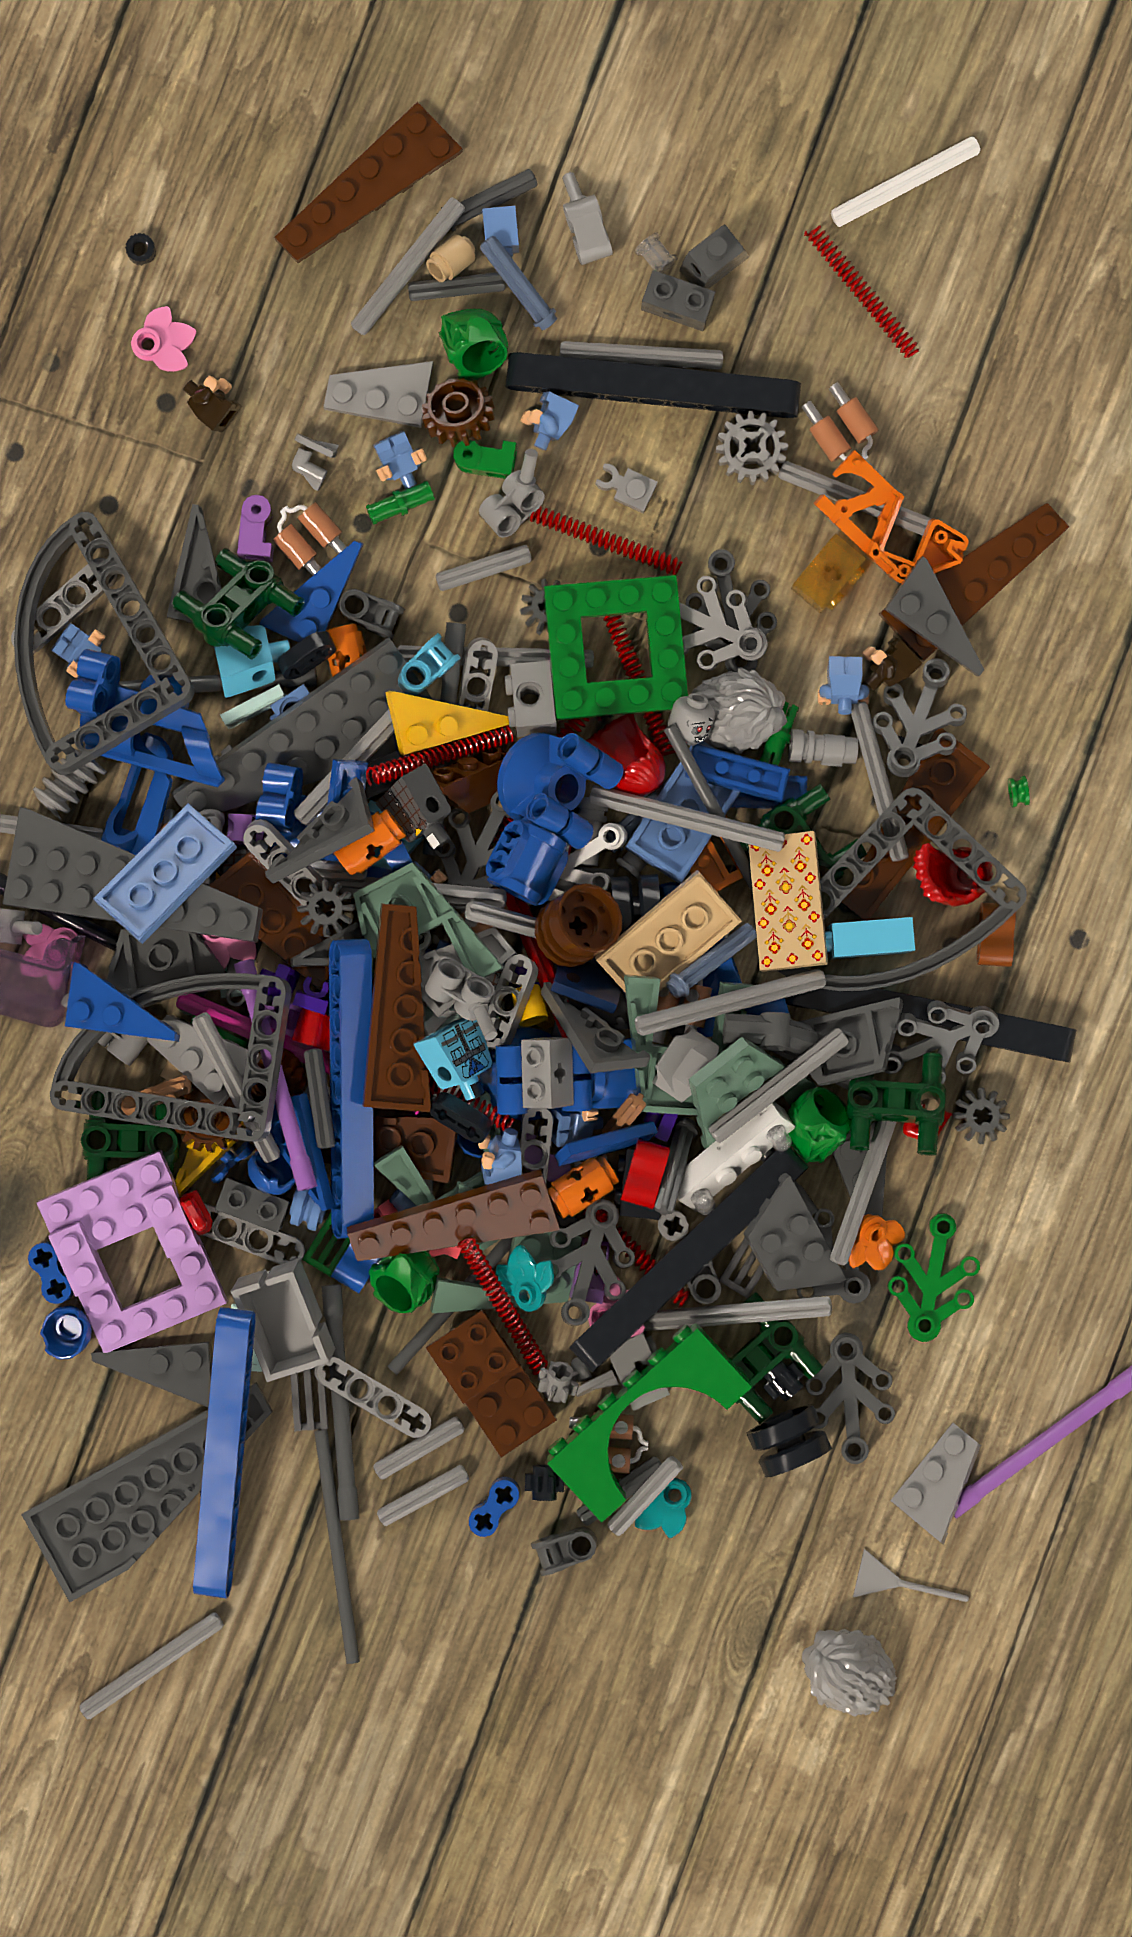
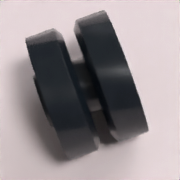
[611,874,660,936]
[746,1404,832,1478]

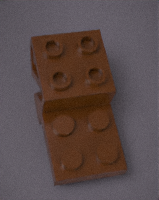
[426,1309,557,1458]

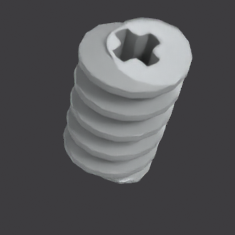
[33,750,107,820]

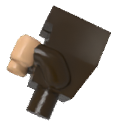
[183,376,242,432]
[862,637,923,691]

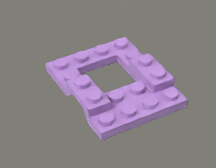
[37,1150,228,1353]

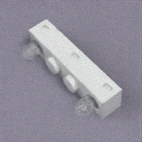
[678,1102,796,1215]

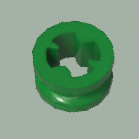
[1008,776,1030,807]

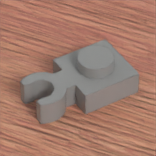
[595,464,658,514]

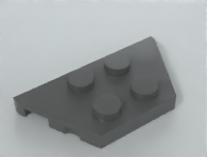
[107,928,227,996]
[793,997,903,1086]
[743,1173,847,1291]

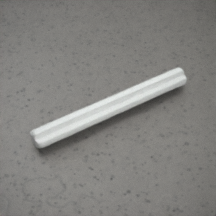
[831,137,981,227]

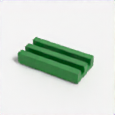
[302,1213,350,1277]

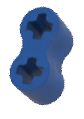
[28,1242,74,1304]
[331,1243,381,1294]
[469,1476,519,1537]

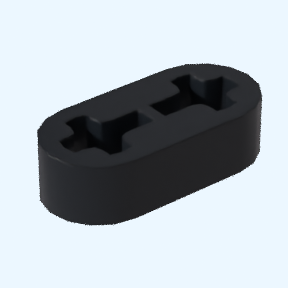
[277,631,336,680]
[430,1092,492,1143]

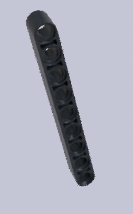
[505,352,801,418]
[785,976,1077,1063]
[569,1143,809,1372]

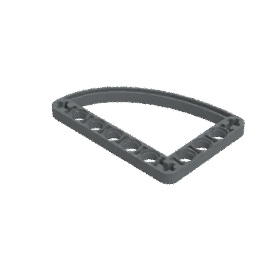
[14,512,195,775]
[777,788,1027,991]
[50,973,291,1141]

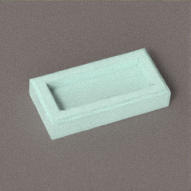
[220,684,285,729]

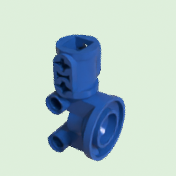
[486,733,624,906]
[480,1027,637,1121]

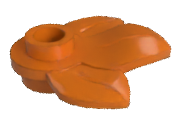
[848,1214,905,1271]

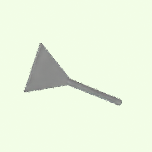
[853,1549,969,1602]

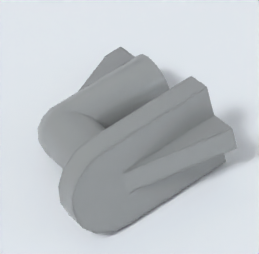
[292,433,339,491]
[571,1357,619,1397]

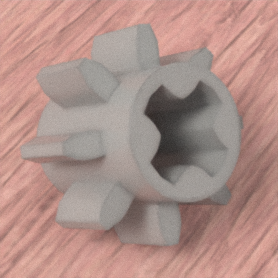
[537,1361,579,1403]

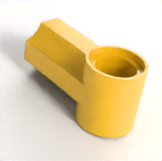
[511,984,555,1029]

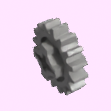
[716,411,788,485]

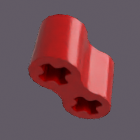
[292,1008,330,1052]
[621,1139,670,1209]

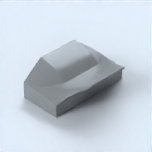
[652,1026,719,1103]

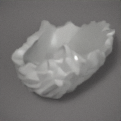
[692,667,787,754]
[802,1629,897,1717]

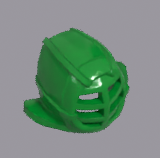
[438,308,508,381]
[786,1087,851,1163]
[368,1251,440,1313]

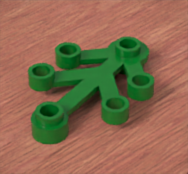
[887,1213,980,1342]

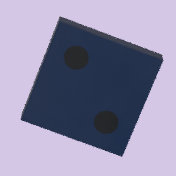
[551,956,622,1014]

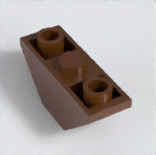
[432,746,507,813]

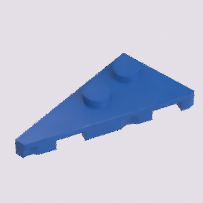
[259,541,364,642]
[65,962,180,1042]
[270,1093,335,1211]

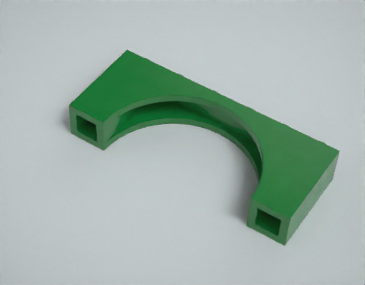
[547,1323,752,1523]

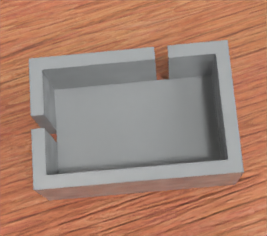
[230,1258,336,1382]

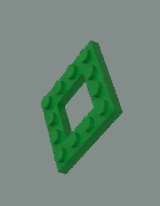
[543,575,688,720]

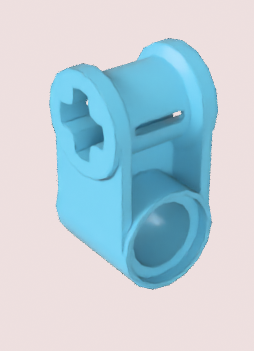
[398,633,461,695]

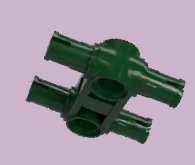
[172,548,305,660]
[740,784,868,892]
[847,1053,946,1156]
[81,1091,181,1180]
[728,1292,823,1424]

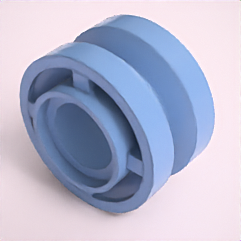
[289,1188,326,1231]

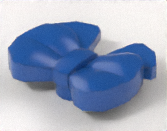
[210,1141,254,1184]

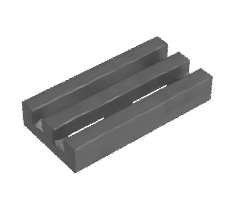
[719,1237,764,1298]
[290,1367,328,1432]

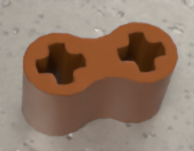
[977,902,1016,967]

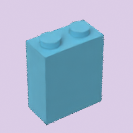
[825,917,915,960]

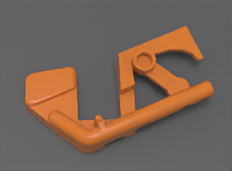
[814,450,969,583]

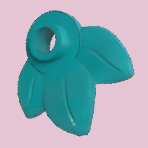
[496,1245,554,1312]
[633,1478,692,1538]

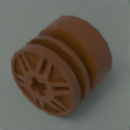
[534,883,622,967]

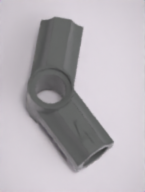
[723,1012,818,1054]

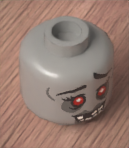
[668,693,715,746]

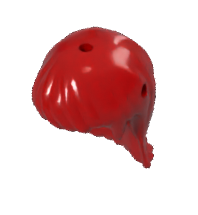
[586,714,666,797]
[913,843,993,907]

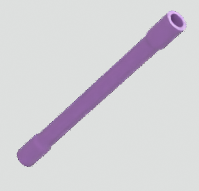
[234,959,318,1192]
[954,1366,1132,1519]

